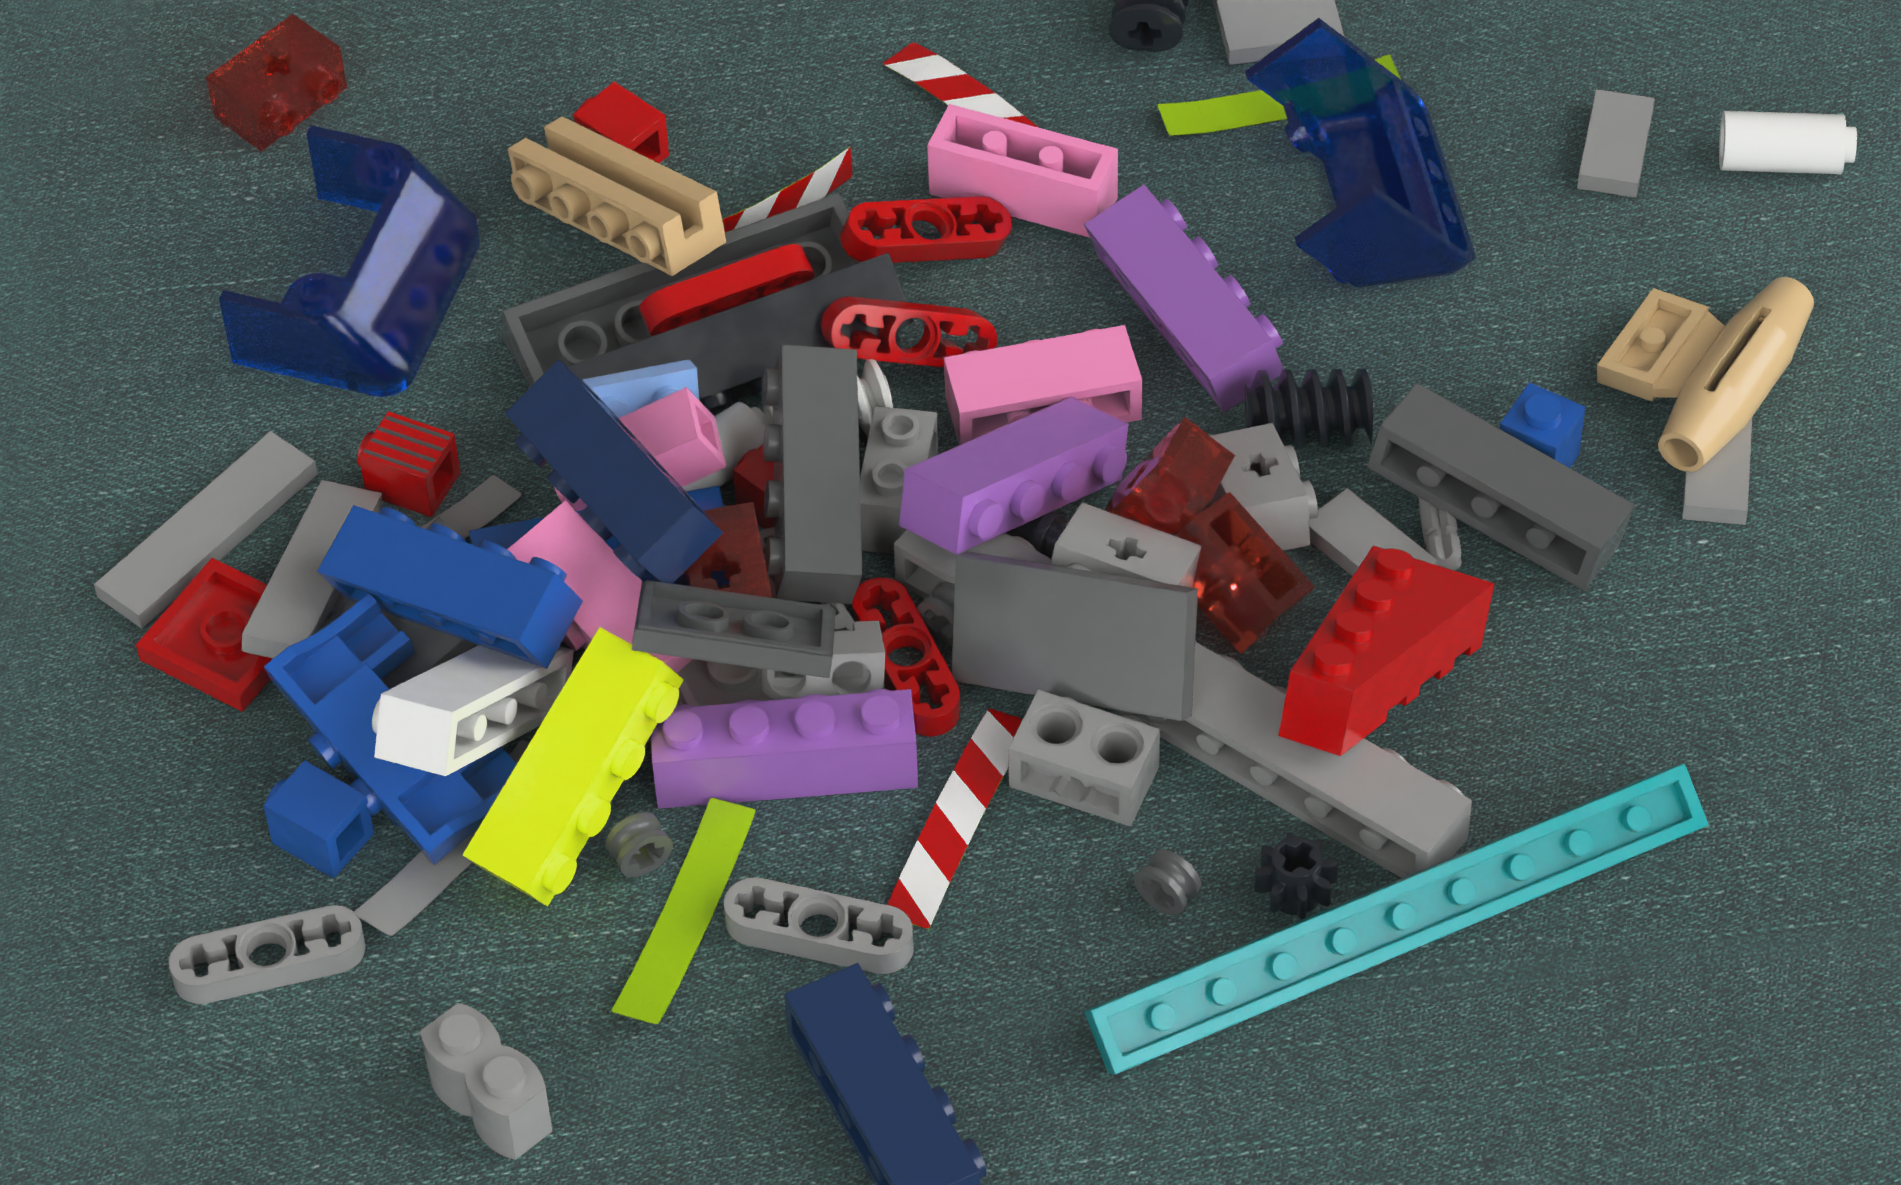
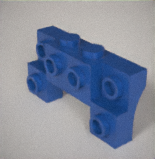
[264,593,517,865]

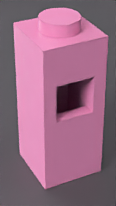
[555,387,726,511]

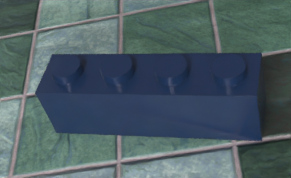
[505,359,724,584]
[784,963,987,1185]

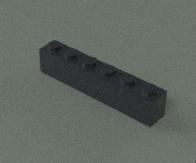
[568,253,914,411]

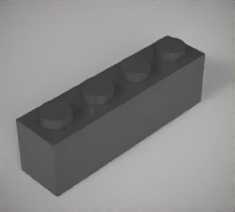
[762,345,862,604]
[1367,383,1635,591]

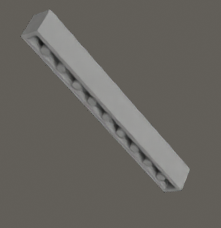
[894,530,1472,878]

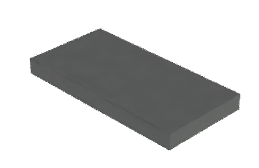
[952,551,1198,721]

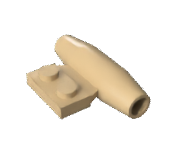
[1597,277,1814,472]

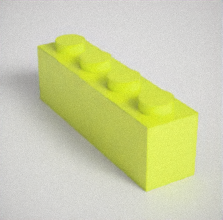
[462,627,683,907]

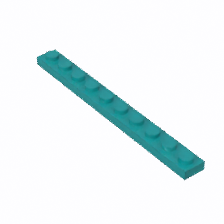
[1084,763,1709,1074]

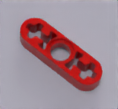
[840,196,1012,263]
[639,244,815,337]
[821,296,997,367]
[852,577,960,737]

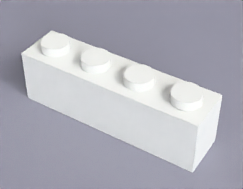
[372,645,574,776]

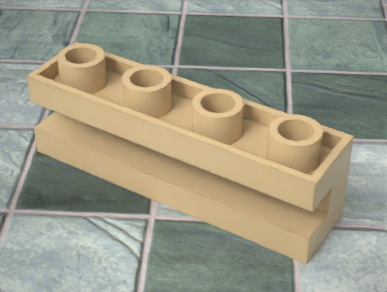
[508,116,726,276]

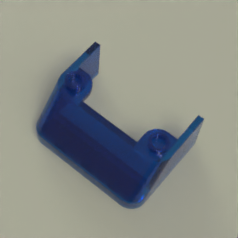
[1245,18,1475,288]
[219,125,480,397]

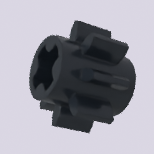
[1254,833,1338,919]

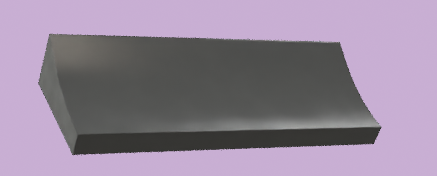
[502,193,861,387]

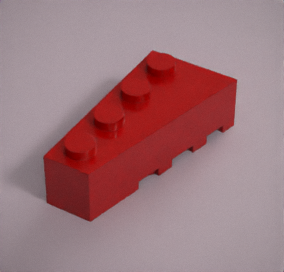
[1278,545,1495,756]

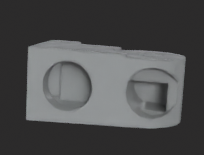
[761,621,885,700]

